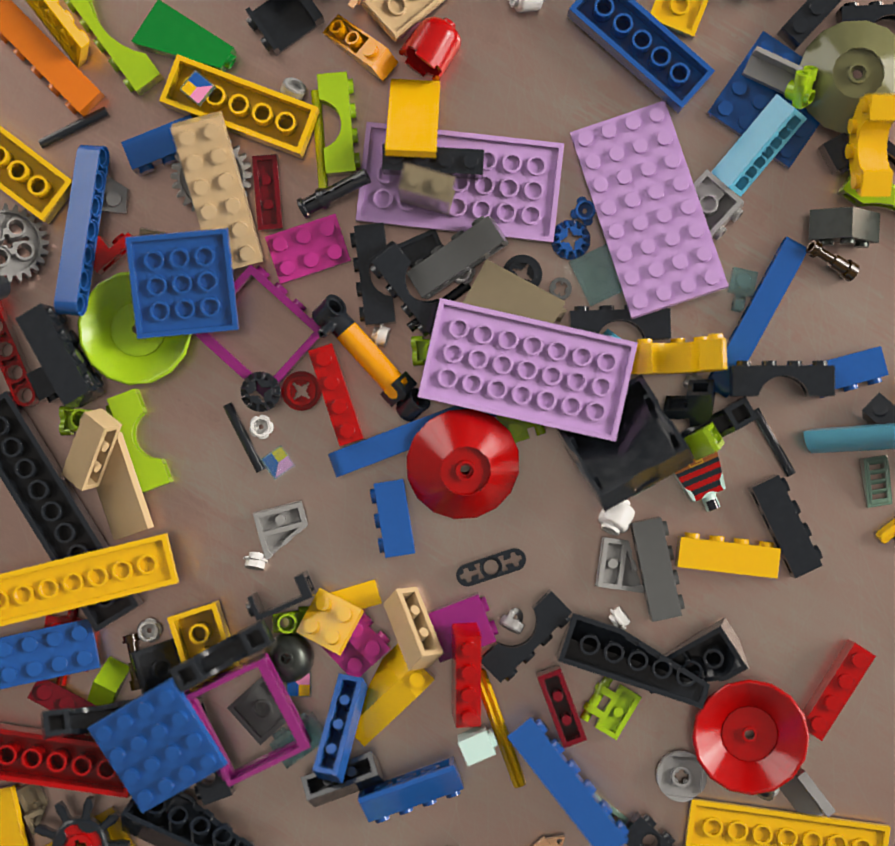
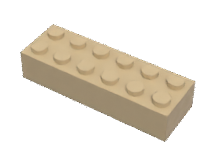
[171,111,263,269]

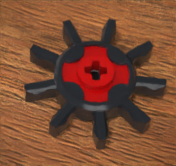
[34,795,131,846]

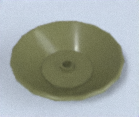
[799,20,895,135]

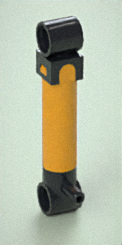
[312,294,430,422]

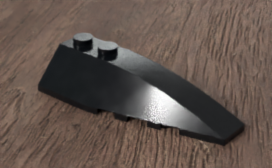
[556,613,710,709]
[121,791,254,846]

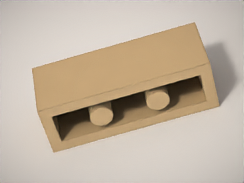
[61,408,122,491]
[383,587,443,670]

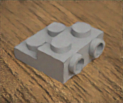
[693,169,744,240]

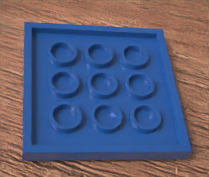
[707,31,820,169]
[125,228,239,339]
[87,677,228,813]

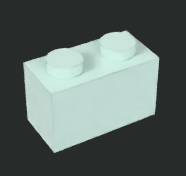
[458,723,498,766]

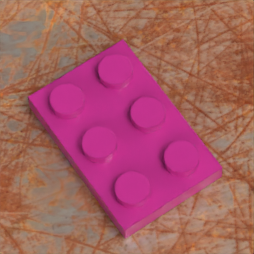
[265,214,351,285]

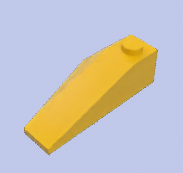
[355,643,435,747]

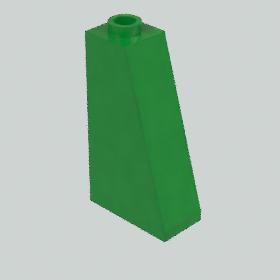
[131,0,237,72]

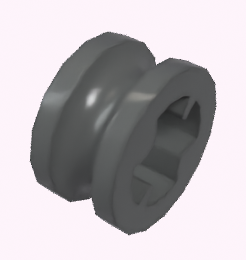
[549,277,572,300]

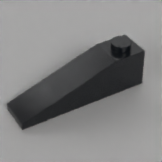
[649,618,749,694]

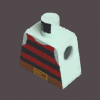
[673,451,726,512]

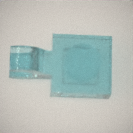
[727,267,758,313]

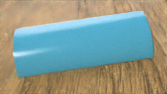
[711,94,807,197]
[803,423,895,454]

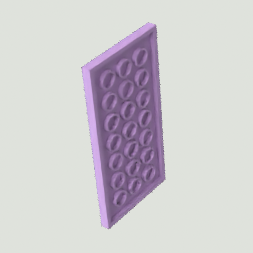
[570,100,728,319]
[356,122,564,243]
[418,298,638,442]

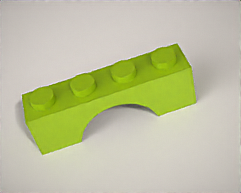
[317,71,361,177]
[106,388,174,493]

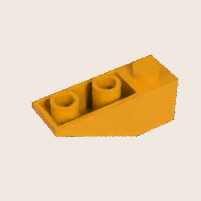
[322,14,399,81]

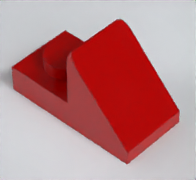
[94,232,133,275]

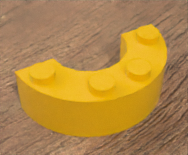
[845,94,895,197]
[631,334,727,375]

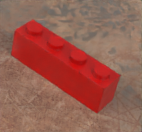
[308,343,365,447]
[452,622,481,728]
[802,639,876,741]

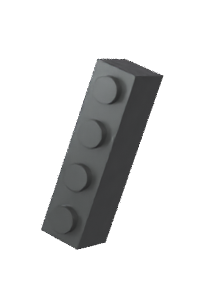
[406,216,509,299]
[630,516,685,622]

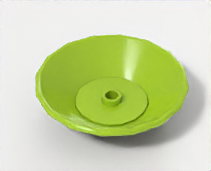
[77,272,192,385]

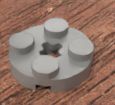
[656,750,707,802]

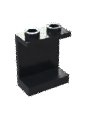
[245,0,325,56]
[246,571,317,621]

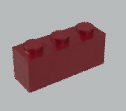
[536,665,587,748]

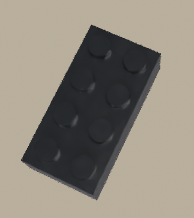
[15,303,105,408]

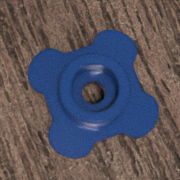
[570,196,596,226]

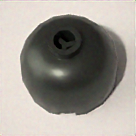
[264,633,314,683]

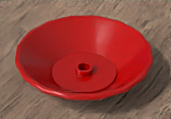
[406,409,519,519]
[692,679,809,795]

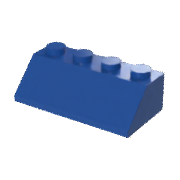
[358,756,464,823]

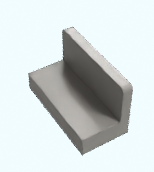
[742,46,803,95]
[779,767,836,817]

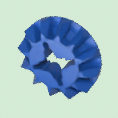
[551,220,590,260]

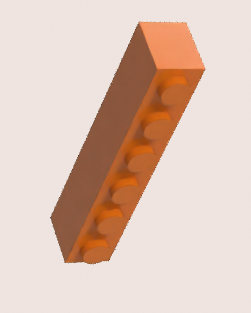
[0,0,105,117]

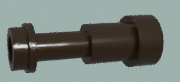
[806,240,860,282]
[122,633,140,691]

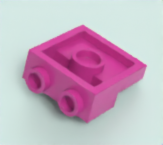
[321,612,391,677]

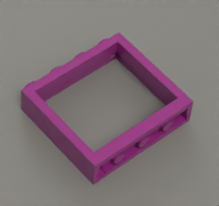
[194,265,322,397]
[184,652,312,787]

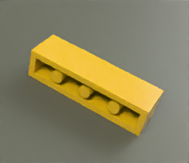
[674,532,781,579]

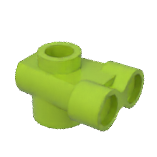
[784,65,818,109]
[411,336,431,366]
[59,406,91,436]
[272,606,309,637]

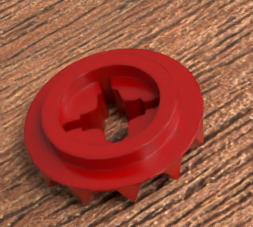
[281,371,321,411]

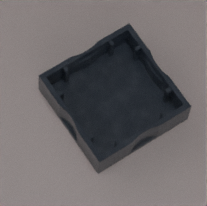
[556,375,694,512]

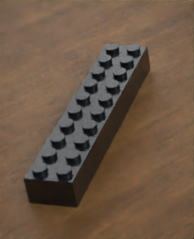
[0,391,144,632]

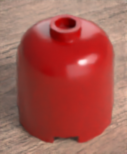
[399,16,461,81]

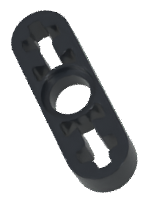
[456,548,526,587]

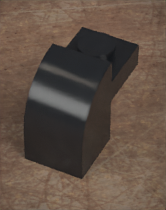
[663,379,716,427]

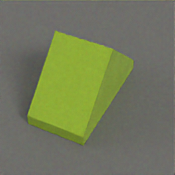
[684,421,725,460]
[87,656,130,706]

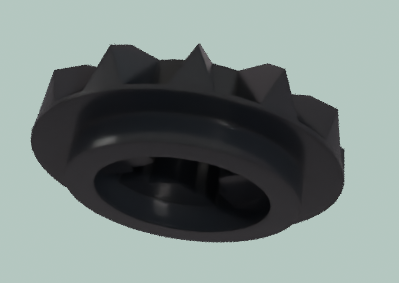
[504,255,542,286]
[240,372,281,412]

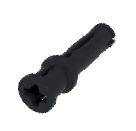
[297,168,371,219]

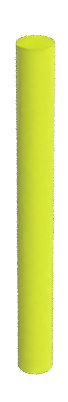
[311,89,328,189]

